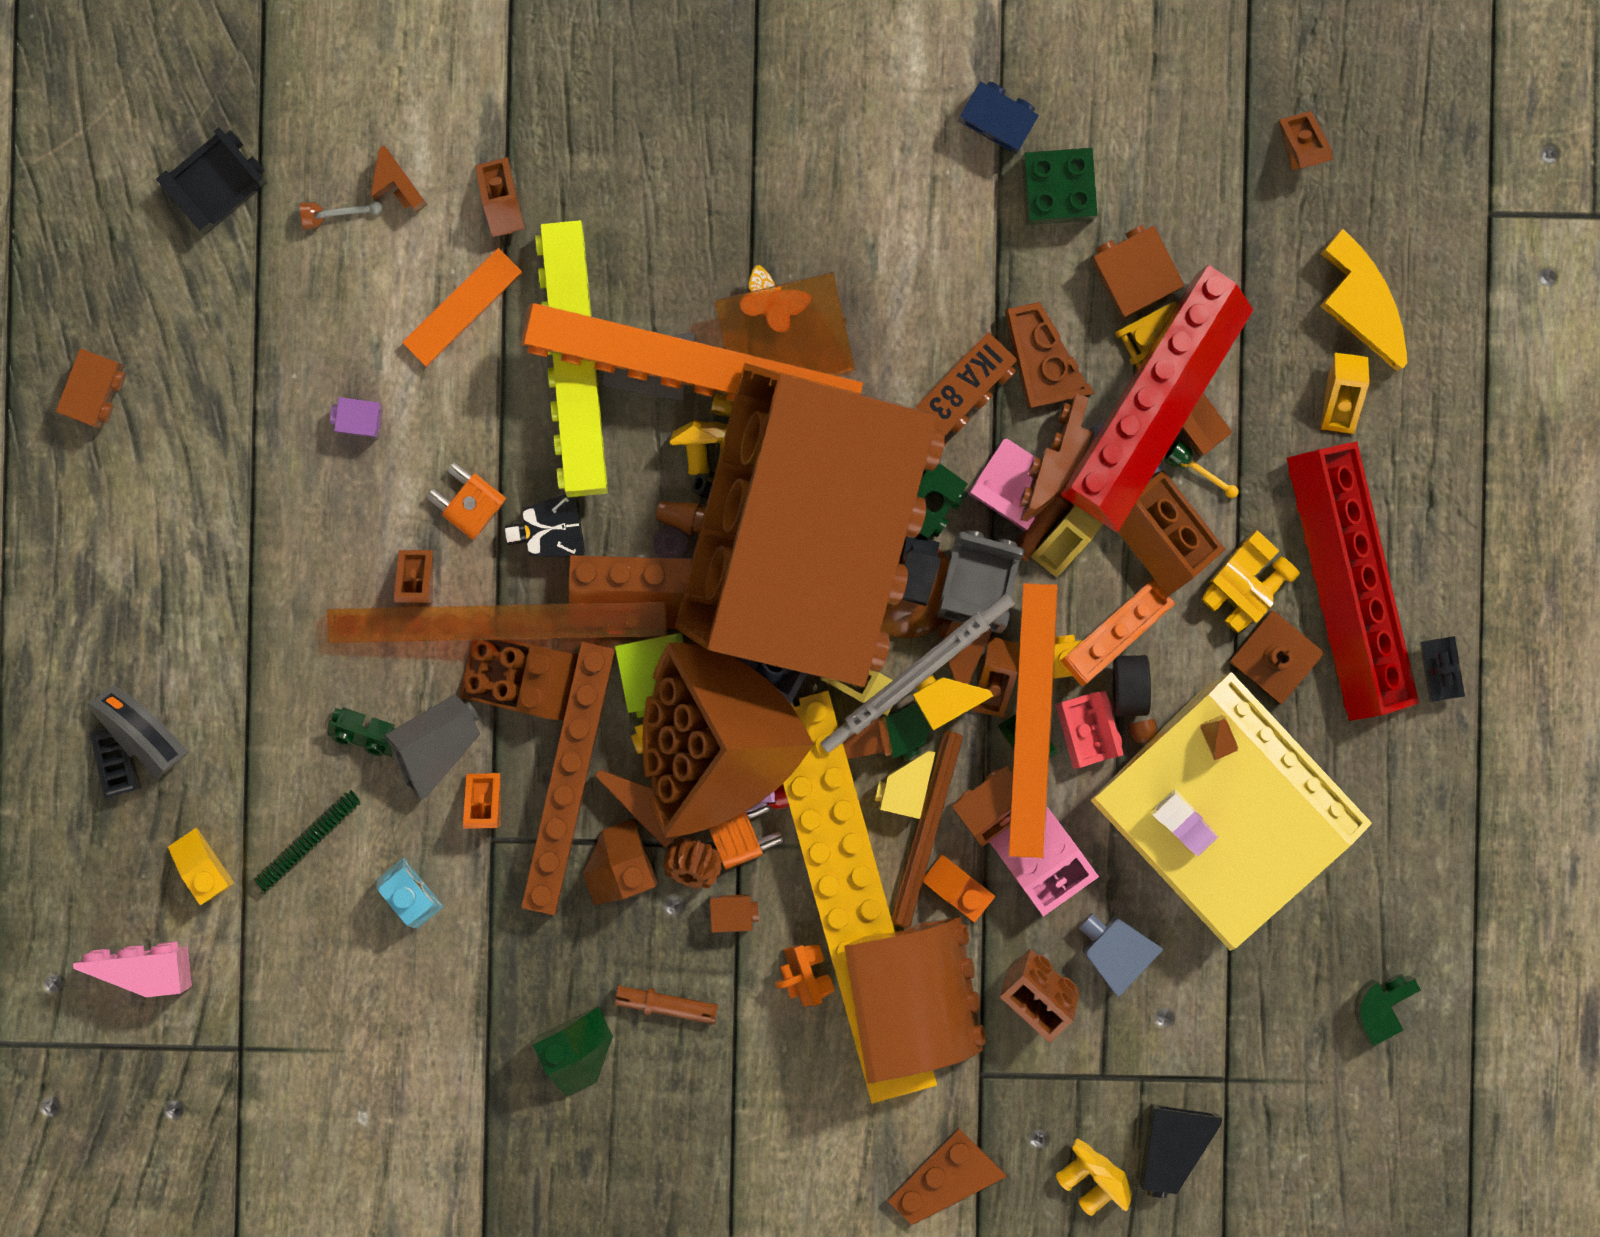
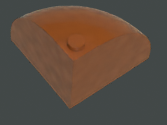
[642,643,814,838]

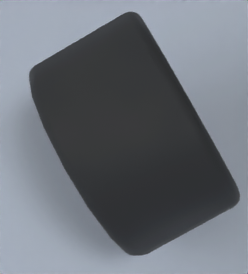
[1113,655,1151,716]

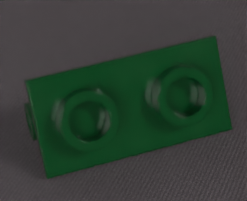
[328,707,396,757]

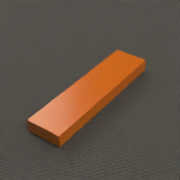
[402,247,523,367]
[1060,578,1176,686]

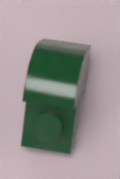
[1355,974,1421,1046]

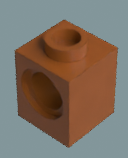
[710,894,759,933]

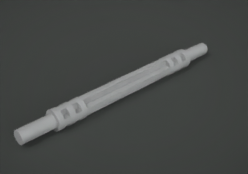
[821,593,1015,753]

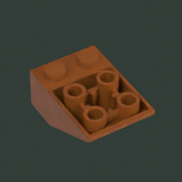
[459,631,579,721]

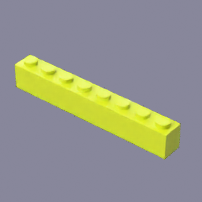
[535,220,608,498]

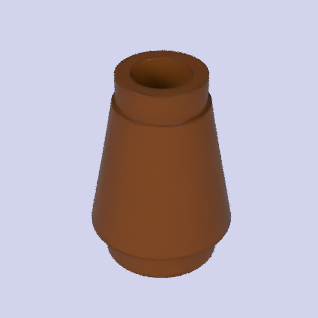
[656,501,706,536]

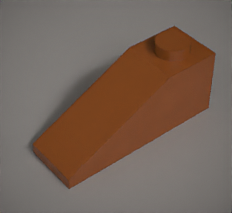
[595,769,678,848]

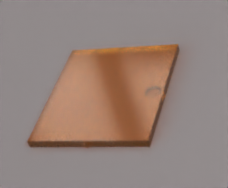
[714,272,855,375]

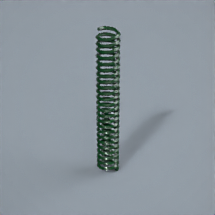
[254,790,360,894]

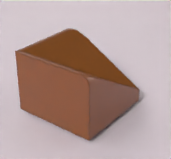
[1201,715,1238,760]

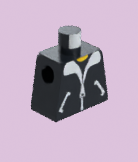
[505,494,586,558]

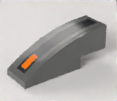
[87,685,188,779]

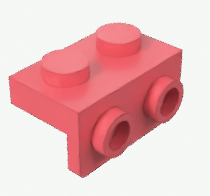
[1055,690,1123,769]

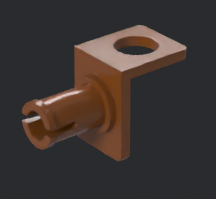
[843,717,892,759]

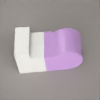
[1152,789,1218,856]

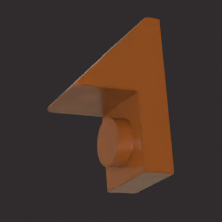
[1279,111,1333,170]
[371,145,427,213]

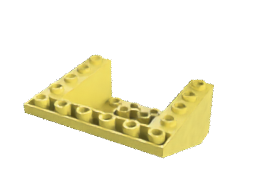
[1090,672,1372,951]

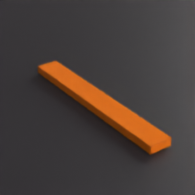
[1009,583,1058,859]

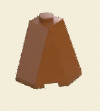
[583,818,658,906]

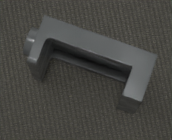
[936,530,1024,634]

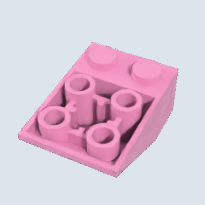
[989,807,1099,917]
[73,941,192,997]

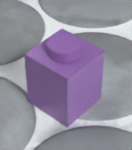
[330,397,383,438]

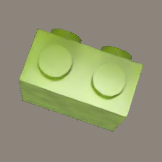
[615,633,685,718]

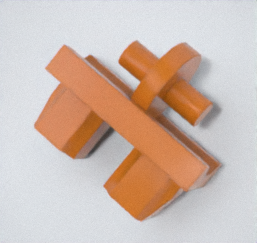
[774,944,835,1007]

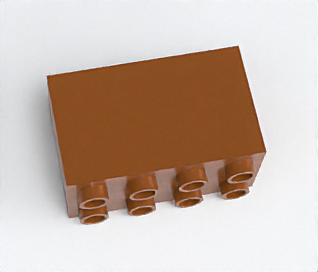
[674,363,944,687]

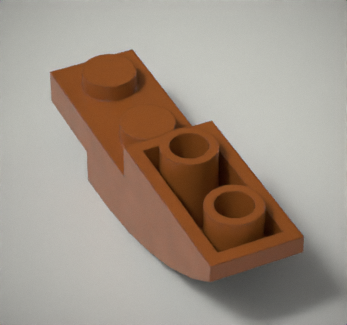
[1019,393,1093,522]

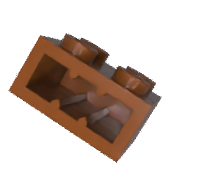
[1090,224,1185,320]
[1000,949,1080,1043]

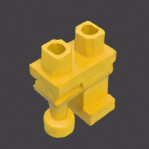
[1200,530,1300,633]

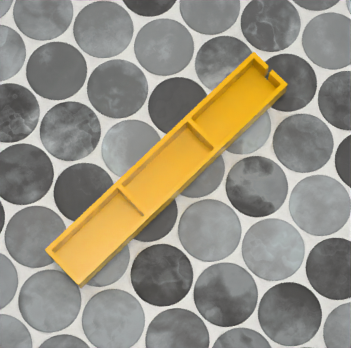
[783,690,937,1104]

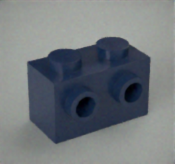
[958,81,1039,155]

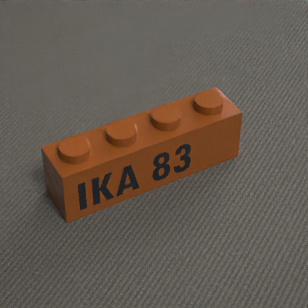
[915,332,1017,447]

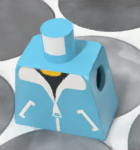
[377,857,444,929]

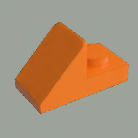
[923,854,995,923]

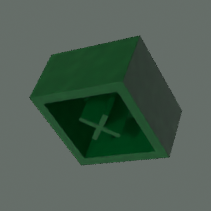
[1022,148,1098,225]

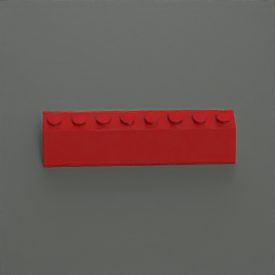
[1060,264,1253,533]
[1286,441,1419,721]

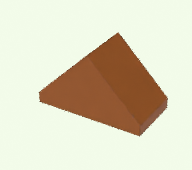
[394,550,433,603]

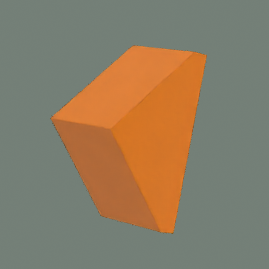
[463,773,501,829]

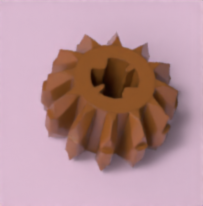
[663,838,722,890]

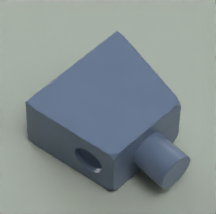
[1078,913,1163,997]

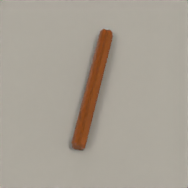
[892,731,963,928]

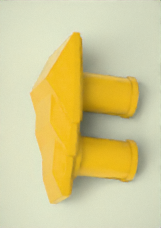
[670,420,728,475]
[1056,1138,1133,1216]

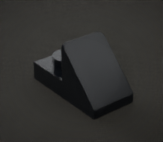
[900,536,941,606]

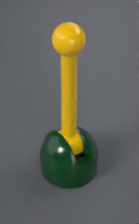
[1164,439,1239,498]

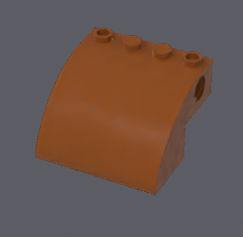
[844,917,986,1083]

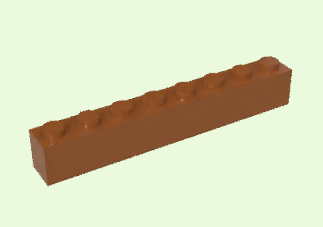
[521,641,616,916]

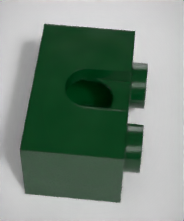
[917,463,968,539]

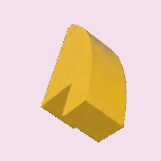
[1320,229,1407,371]

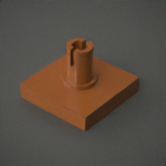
[1228,610,1324,705]

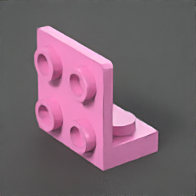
[968,439,1035,531]

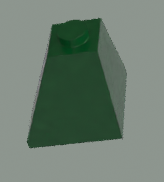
[532,1006,613,1097]

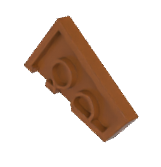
[1005,302,1095,409]
[887,1127,1007,1225]

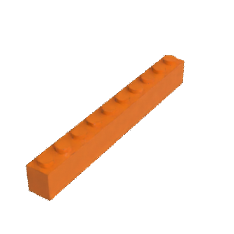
[520,303,863,402]

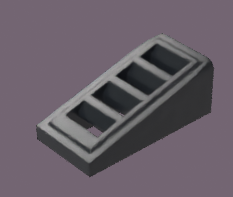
[90,728,142,798]

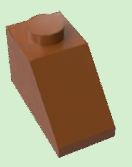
[475,157,525,237]
[937,619,992,684]
[971,636,1020,718]

